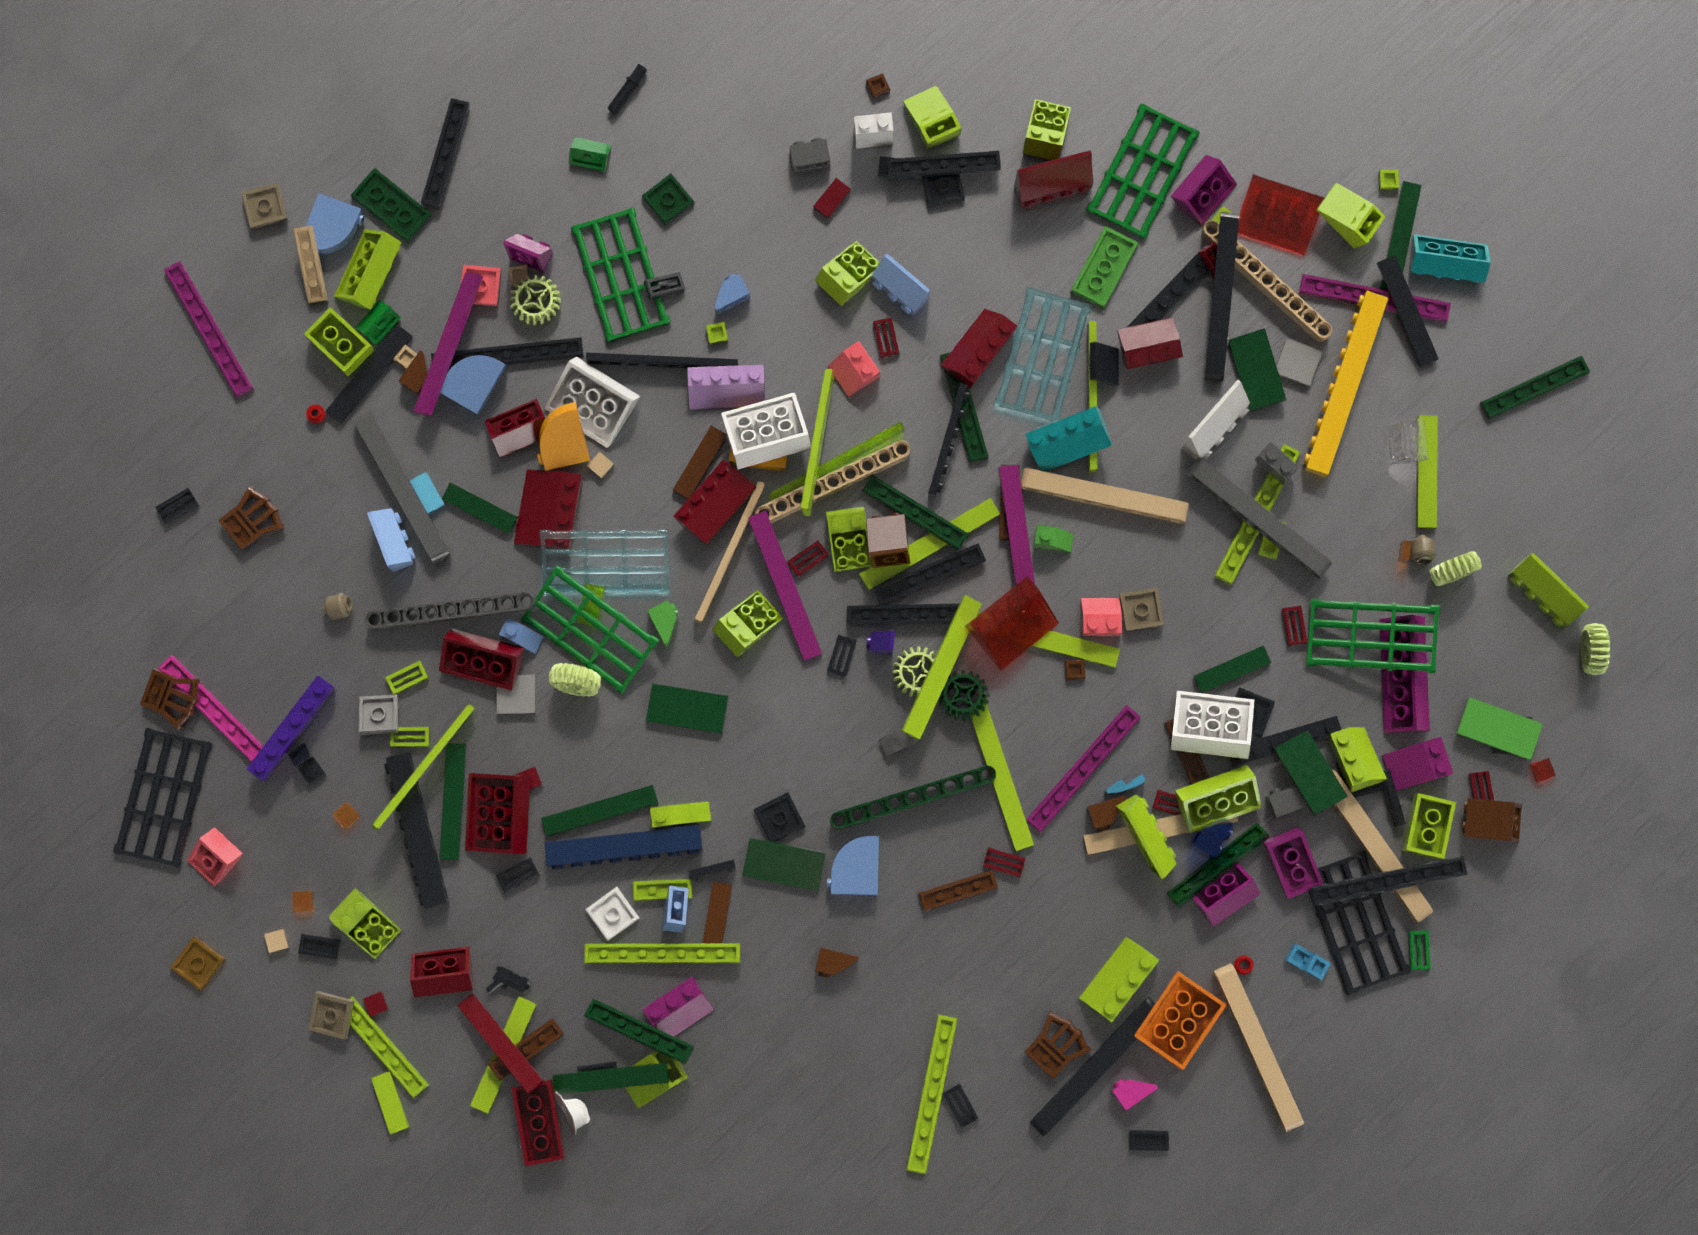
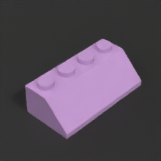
[688,365,765,410]

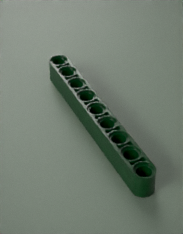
[830,765,996,830]

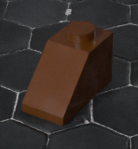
[399,350,429,396]
[1086,796,1126,832]
[815,948,859,978]

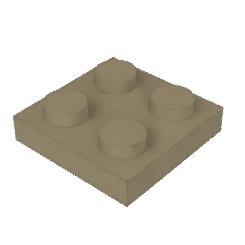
[241,183,288,229]
[1119,587,1164,632]
[308,991,354,1040]

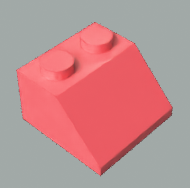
[827,341,880,397]
[1081,598,1122,637]
[187,827,243,887]

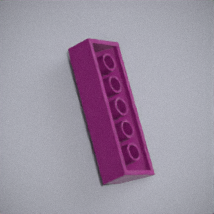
[1379,615,1430,733]

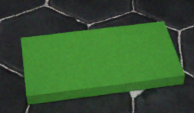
[1070,226,1138,309]
[1456,697,1543,760]

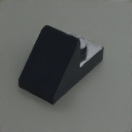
[288,743,326,785]

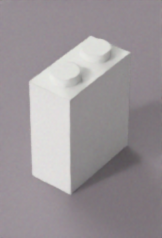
[853,112,894,149]

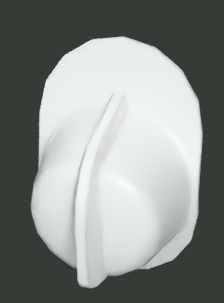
[555,1092,590,1136]

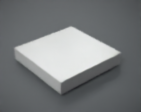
[585,887,640,941]

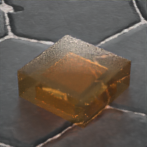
[1398,540,1412,563]
[333,801,361,829]
[292,890,314,912]

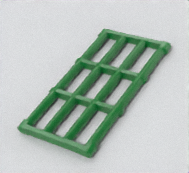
[1086,103,1200,239]
[571,208,671,343]
[521,565,659,694]
[1306,599,1441,673]

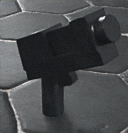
[486,966,532,994]

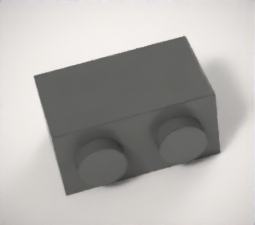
[789,138,830,172]
[1255,441,1299,485]
[1265,783,1308,819]

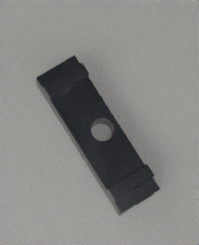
[688,859,736,882]

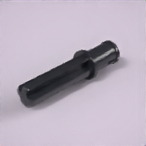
[607,64,647,114]
[1382,769,1406,827]

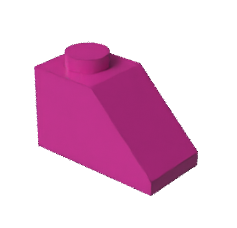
[1111,1079,1158,1110]

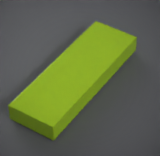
[633,879,692,901]
[371,1071,409,1134]

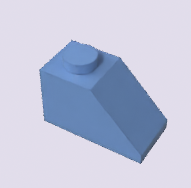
[715,274,750,315]
[499,618,544,654]
[661,886,689,933]

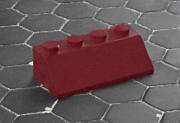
[940,308,1018,389]
[673,460,757,545]
[439,628,524,691]

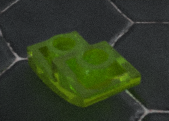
[578,583,605,626]

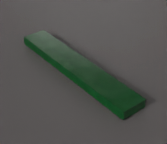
[1380,181,1422,290]
[940,352,989,463]
[1480,355,1590,420]
[862,475,969,551]
[439,743,467,860]
[541,785,659,837]
[1166,822,1270,908]
[584,999,695,1065]
[552,1062,670,1094]

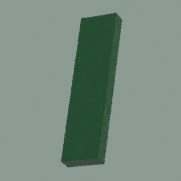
[442,482,518,534]
[1193,645,1272,694]

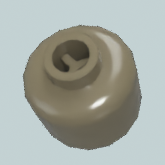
[1410,535,1436,565]
[323,593,353,620]

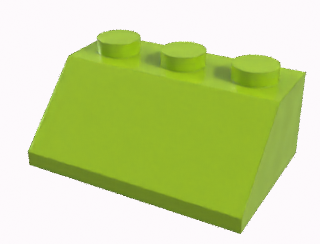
[1328,727,1387,793]

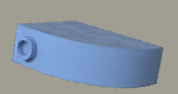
[305,193,365,255]
[440,355,507,415]
[827,836,879,896]

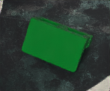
[569,137,611,171]
[355,300,401,345]

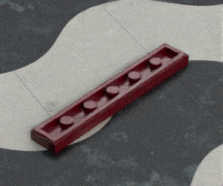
[457,993,544,1095]

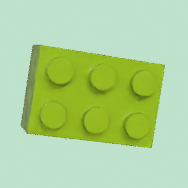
[304,307,375,377]
[1402,793,1456,860]

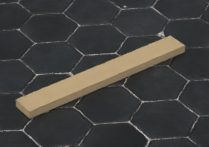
[694,481,765,623]
[1083,814,1238,855]

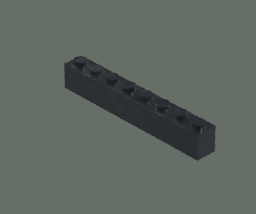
[384,752,450,909]

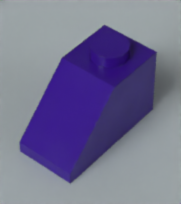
[866,631,895,655]

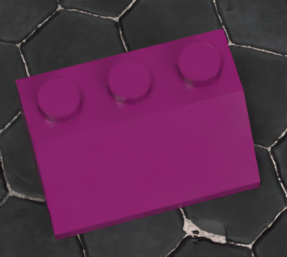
[1171,155,1237,226]
[1192,863,1261,927]
[642,977,714,1036]

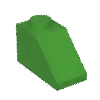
[1033,525,1074,553]
[647,600,678,647]

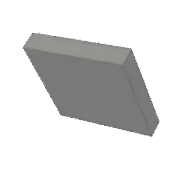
[1276,338,1323,387]
[497,675,536,715]
[359,694,399,735]

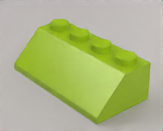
[334,229,401,310]
[1508,553,1589,628]
[1175,765,1262,833]
[1116,795,1177,879]
[1079,937,1159,1023]

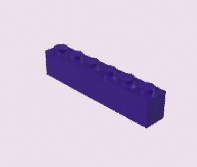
[247,675,335,783]

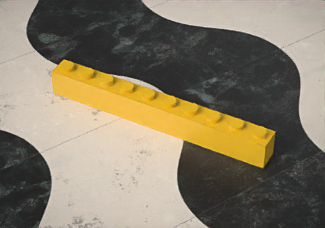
[1303,291,1388,478]

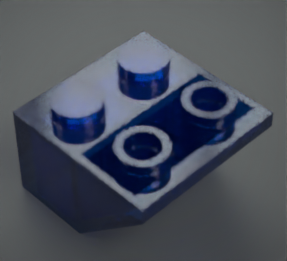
[1189,822,1234,860]

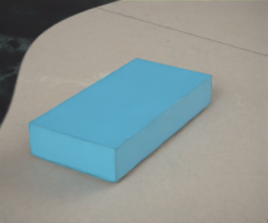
[410,472,445,515]

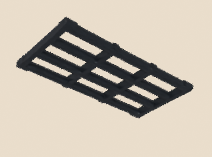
[113,728,212,868]
[1309,851,1411,995]

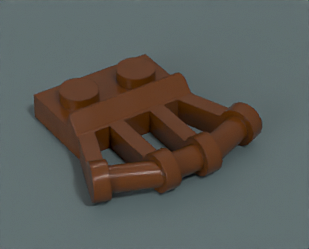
[218,486,285,550]
[140,668,200,730]
[1024,1011,1091,1079]

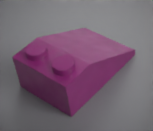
[503,234,553,273]
[1382,737,1454,791]
[1263,827,1323,899]

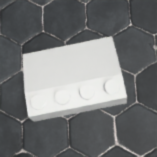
[544,357,640,448]
[1182,380,1250,461]
[721,392,811,469]
[1171,691,1254,759]

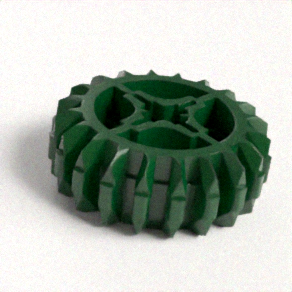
[939,670,990,722]

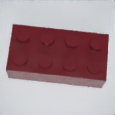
[511,1080,566,1167]

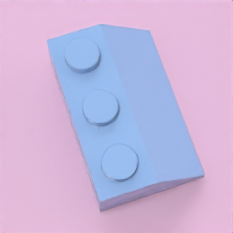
[871,254,930,316]
[367,508,416,572]

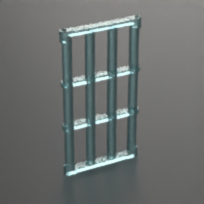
[994,287,1092,422]
[539,529,671,594]

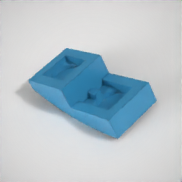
[1104,774,1146,795]
[1284,943,1331,980]

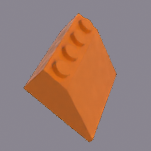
[1134,971,1227,1070]

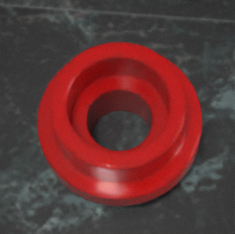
[306,404,325,424]
[1234,955,1254,975]

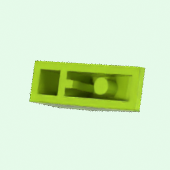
[650,802,711,829]

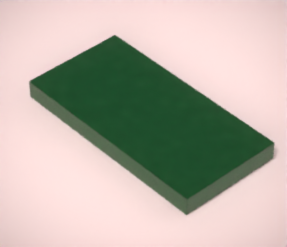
[350,167,432,243]
[1229,328,1287,412]
[646,683,728,734]
[1274,730,1348,816]
[742,837,826,891]

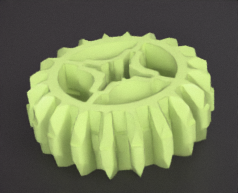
[510,274,561,326]
[1429,551,1482,586]
[1580,623,1611,675]
[892,646,935,698]
[548,663,601,697]

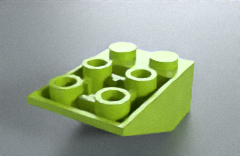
[903,86,962,150]
[1022,99,1071,160]
[1317,183,1386,248]
[814,240,880,306]
[826,507,872,572]
[712,590,783,658]
[328,888,402,959]
[625,1051,688,1109]

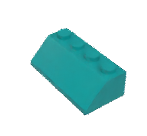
[1409,234,1491,283]
[1025,406,1113,472]

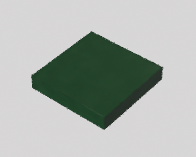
[642,173,695,226]

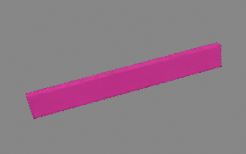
[158,655,263,762]

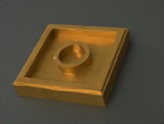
[170,936,226,991]

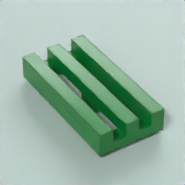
[1408,930,1431,970]

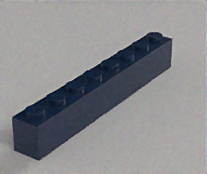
[544,825,703,870]

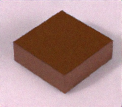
[866,73,890,98]
[1064,659,1086,680]

